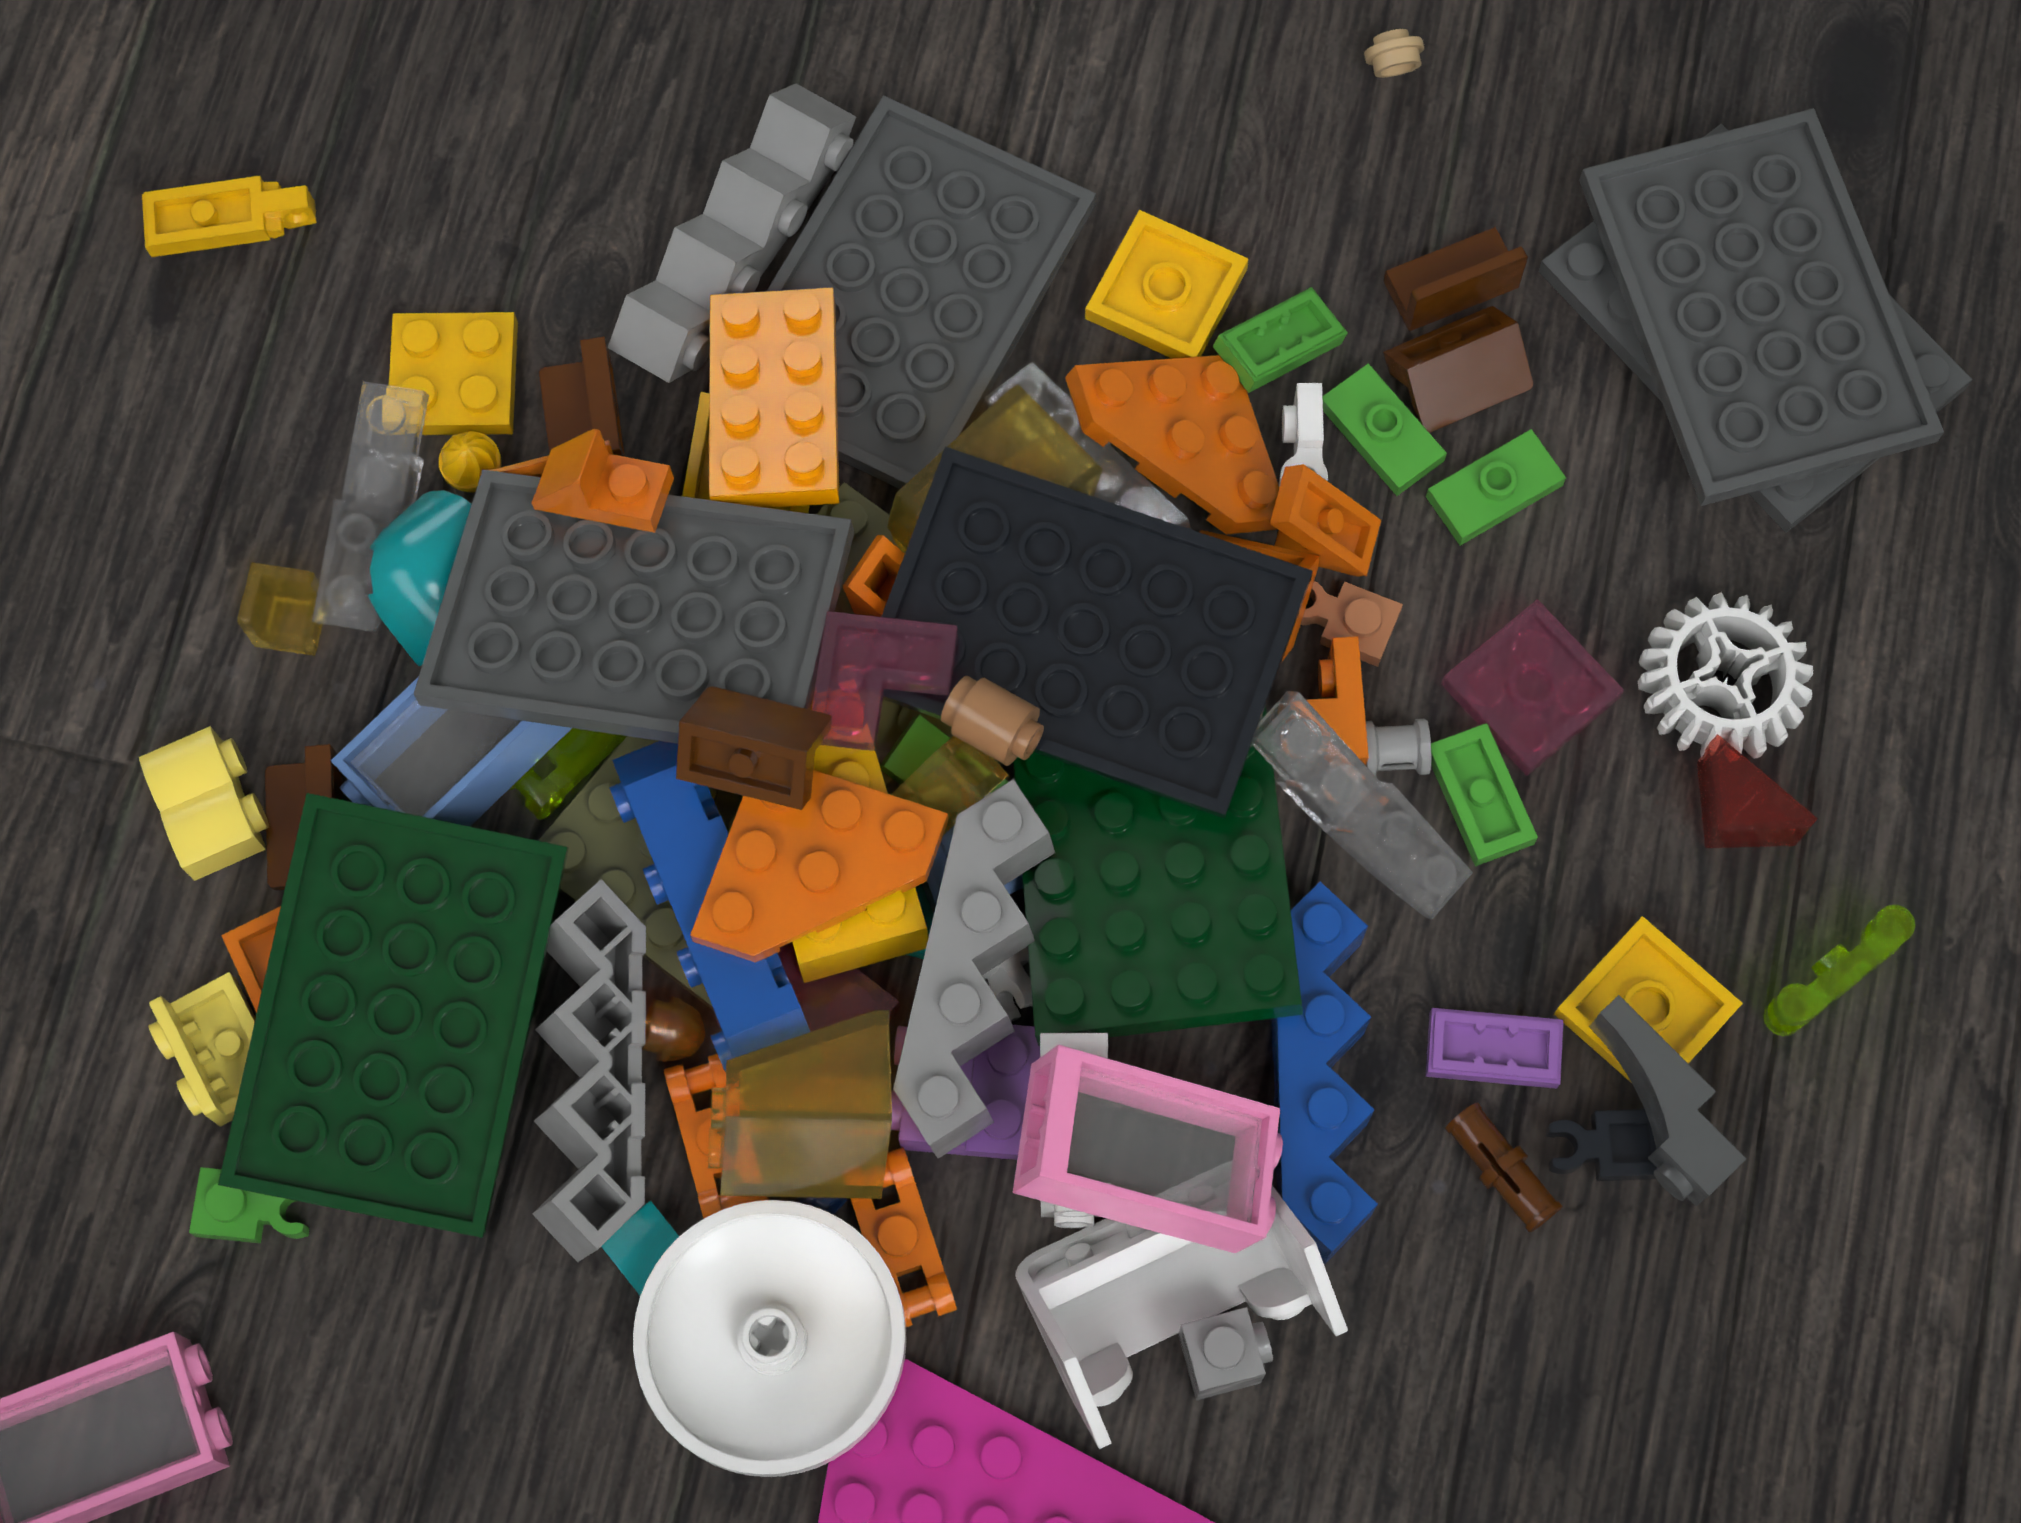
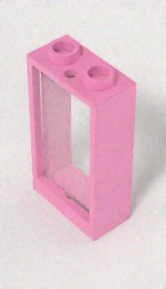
[1013,1045,1283,1253]
[0,1332,233,1523]

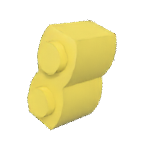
[139,726,269,881]

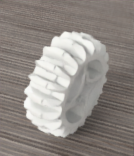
[1638,592,1813,764]

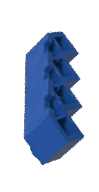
[609,741,822,1092]
[1272,881,1378,1264]

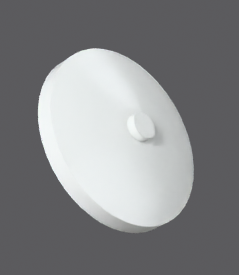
[633,1200,907,1477]

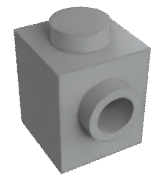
[1178,1307,1273,1400]

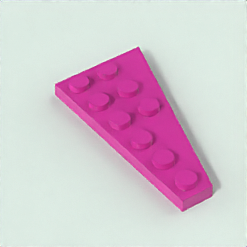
[818,1359,1215,1523]

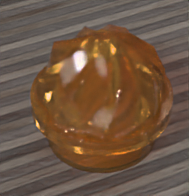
[642,997,706,1062]

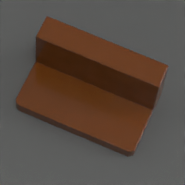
[1383,227,1528,332]
[1383,305,1533,433]
[539,336,625,457]
[676,686,832,810]
[265,744,345,891]

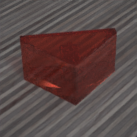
[1697,734,1818,848]

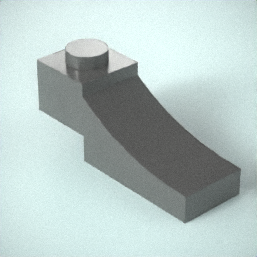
[1589,995,1746,1206]

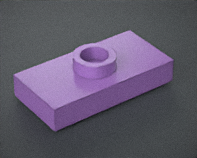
[1426,1008,1563,1089]

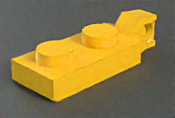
[142,176,317,257]

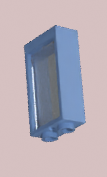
[331,678,572,827]

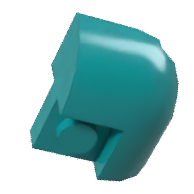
[368,490,472,666]

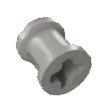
[1363,719,1431,778]

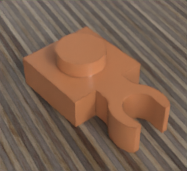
[1301,581,1403,667]

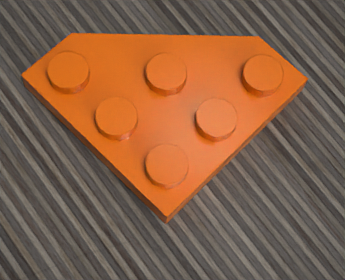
[1065,355,1279,535]
[690,770,948,963]

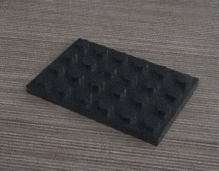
[855,446,1313,819]

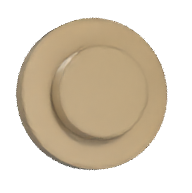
[1364,29,1424,78]

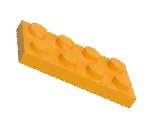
[709,288,839,508]

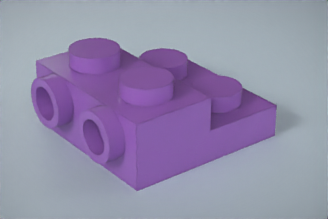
[888,1025,1040,1160]

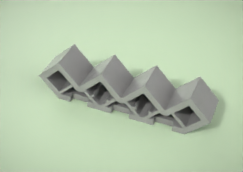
[608,84,856,383]
[893,779,1055,1159]
[532,879,646,1262]

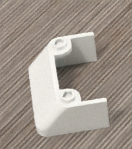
[1015,1162,1348,1449]

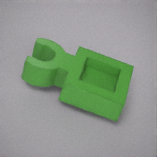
[189,1167,309,1243]

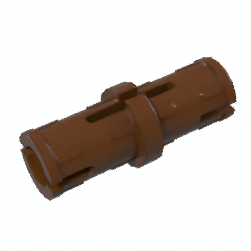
[1445,1102,1563,1233]

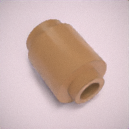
[941,676,1044,766]

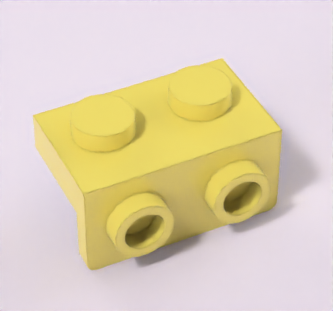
[149,972,256,1127]

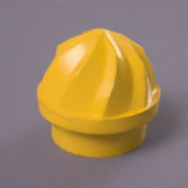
[439,431,501,492]

